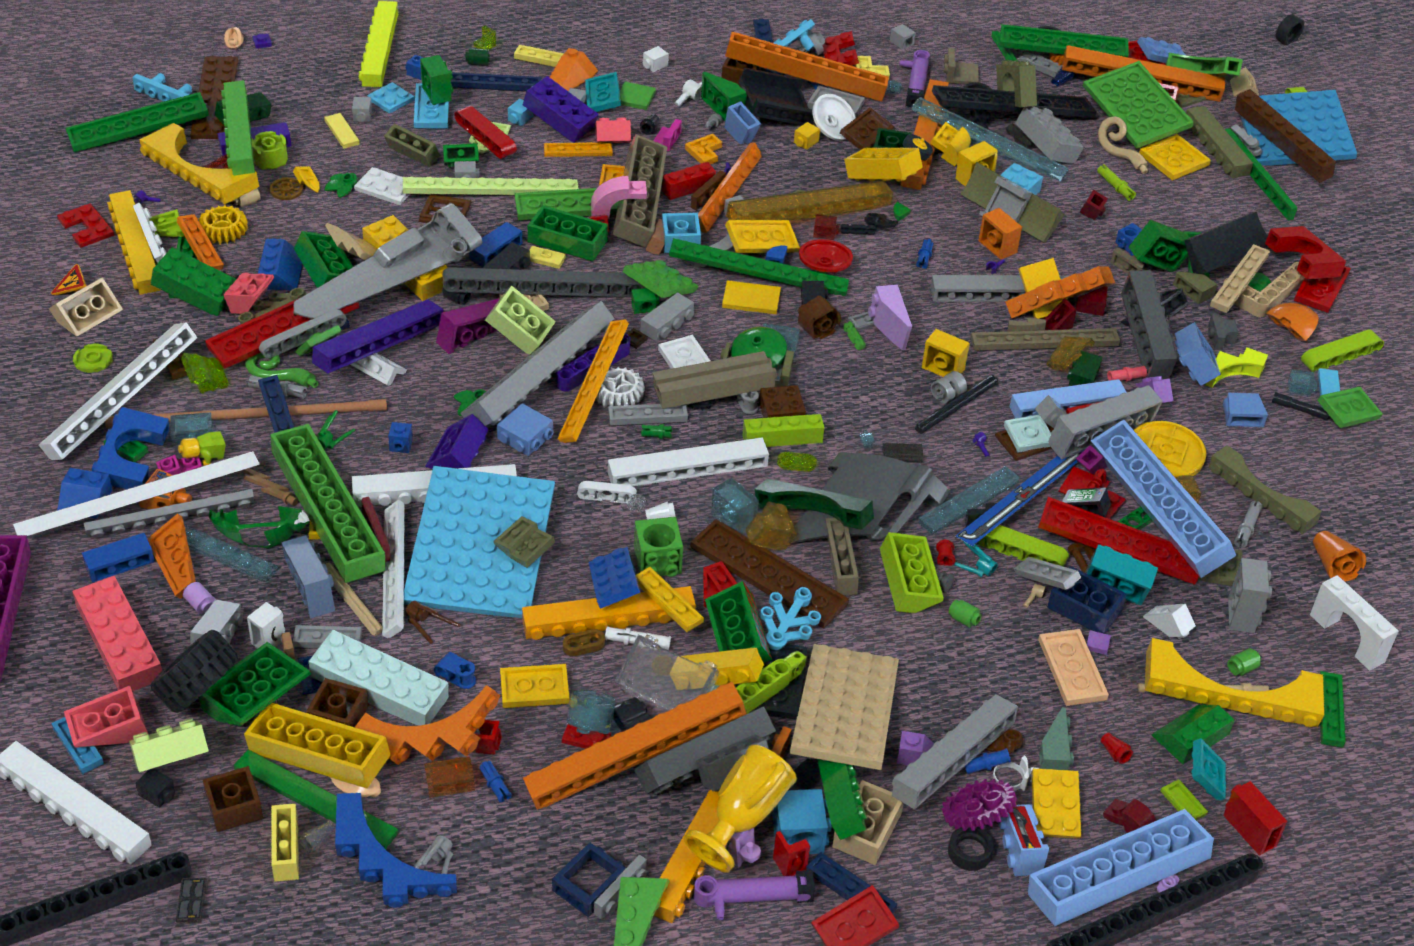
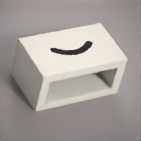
[247,602,285,648]

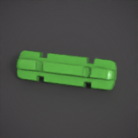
[843,321,866,350]

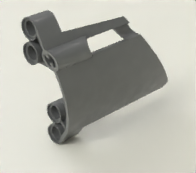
[786,452,950,545]

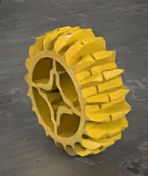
[198,205,248,245]

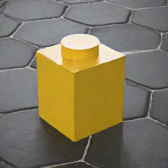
[794,122,820,150]

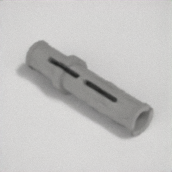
[248,375,307,399]
[1234,501,1263,548]

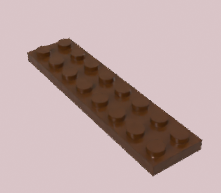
[190,56,239,139]
[690,519,849,629]

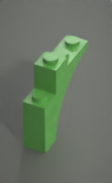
[1166,53,1243,80]

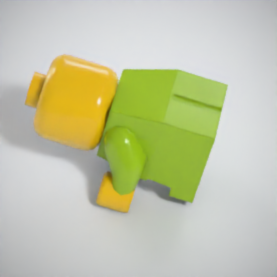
[178,431,226,466]

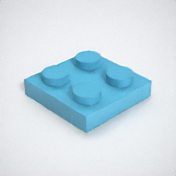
[367,82,415,114]

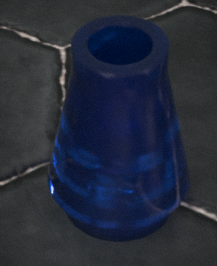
[1051,67,1074,87]

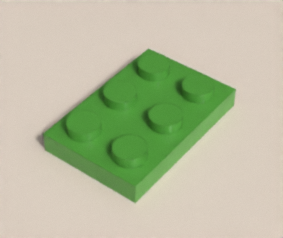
[1317,387,1383,428]

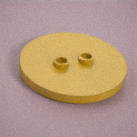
[1134,421,1206,480]

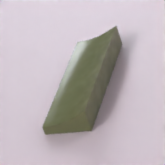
[961,162,1064,243]

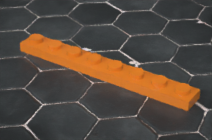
[698,142,762,233]

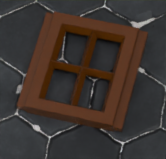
[419,194,472,223]

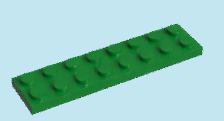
[999,24,1128,58]
[66,92,209,152]

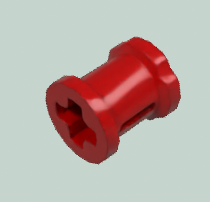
[936,539,955,566]

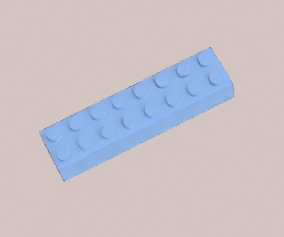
[1028,809,1214,926]

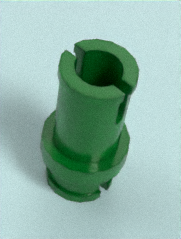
[641,424,672,439]

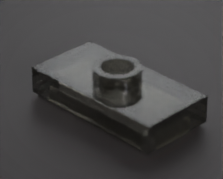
[882,443,924,463]

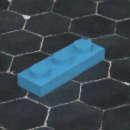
[51,717,104,775]

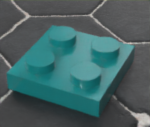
[1191,738,1226,801]

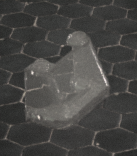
[615,634,719,712]

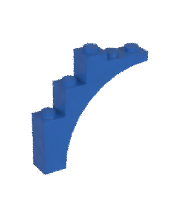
[335,793,457,908]

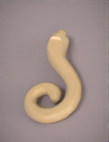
[1098,116,1148,174]

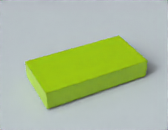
[1161,779,1208,820]

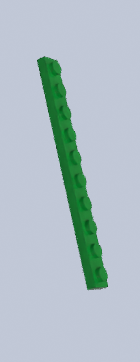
[669,238,849,296]

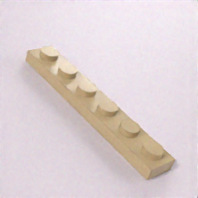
[1210,244,1270,313]

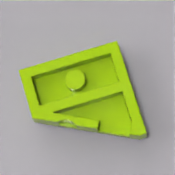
[149,209,184,237]

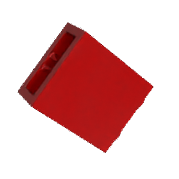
[1223,781,1287,856]

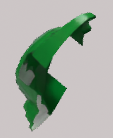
[209,506,309,548]

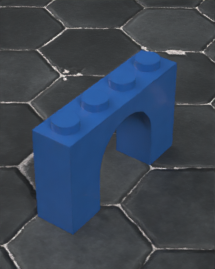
[92,407,169,490]

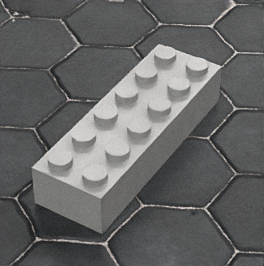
[1048,385,1163,459]

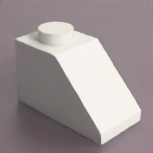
[1143,604,1196,639]

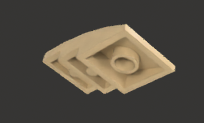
[325,223,377,260]

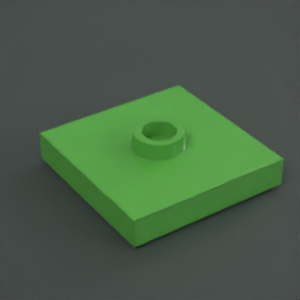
[296,325,342,356]

